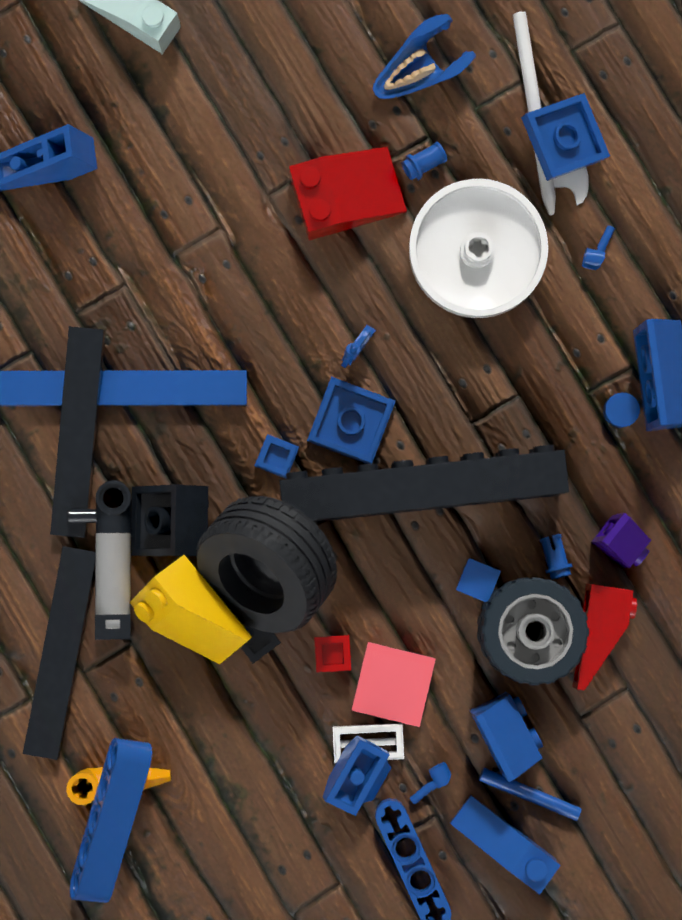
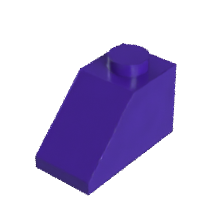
[591,513,651,568]

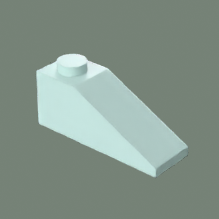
[79,0,181,54]

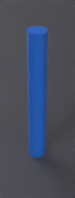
[479,768,581,821]

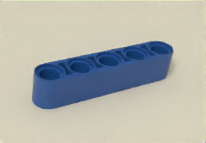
[70,738,152,903]

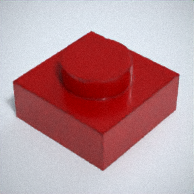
[314,635,351,673]

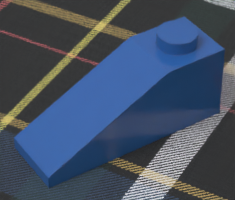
[0,124,98,191]
[450,795,561,894]

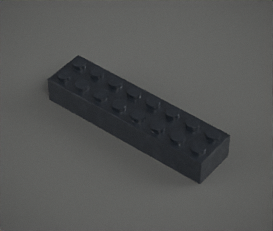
[279,445,569,522]

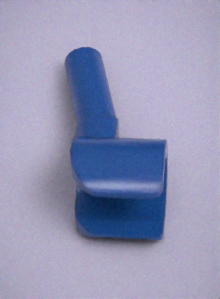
[582,225,615,270]
[410,762,451,805]

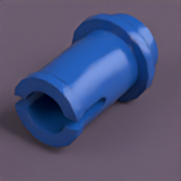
[401,142,447,180]
[539,534,573,580]

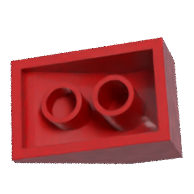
[289,147,407,241]

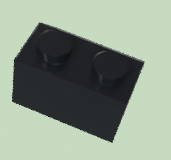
[131,484,209,556]

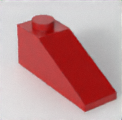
[572,584,637,691]

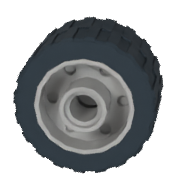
[477,578,589,685]

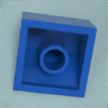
[469,692,544,782]

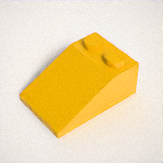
[129,555,252,664]

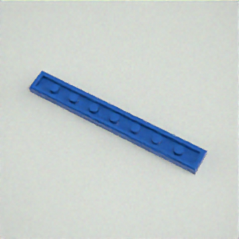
[0,370,247,406]

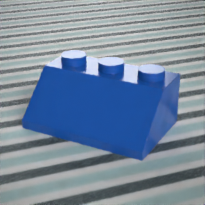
[633,319,682,432]

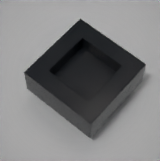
[241,625,281,664]

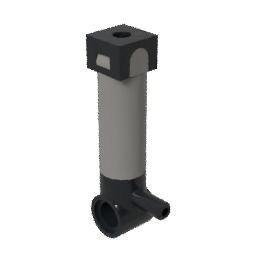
[67,480,131,640]

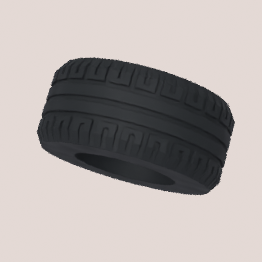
[197,496,337,633]

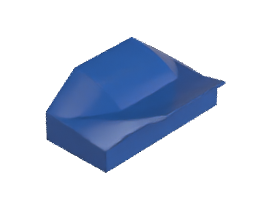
[323,735,392,816]

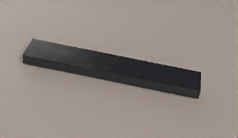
[50,326,105,538]
[23,546,96,760]

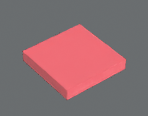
[351,642,436,727]

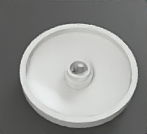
[409,179,548,318]

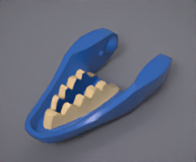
[373,14,476,99]

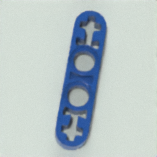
[375,798,452,920]

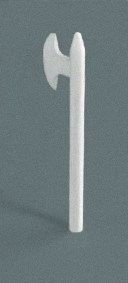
[513,12,589,215]

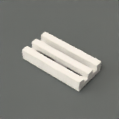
[333,723,404,763]

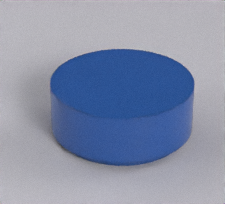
[603,393,640,428]

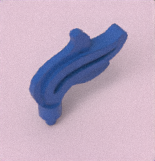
[341,325,376,369]

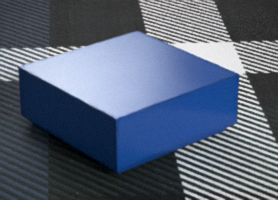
[254,434,300,479]
[455,558,501,602]

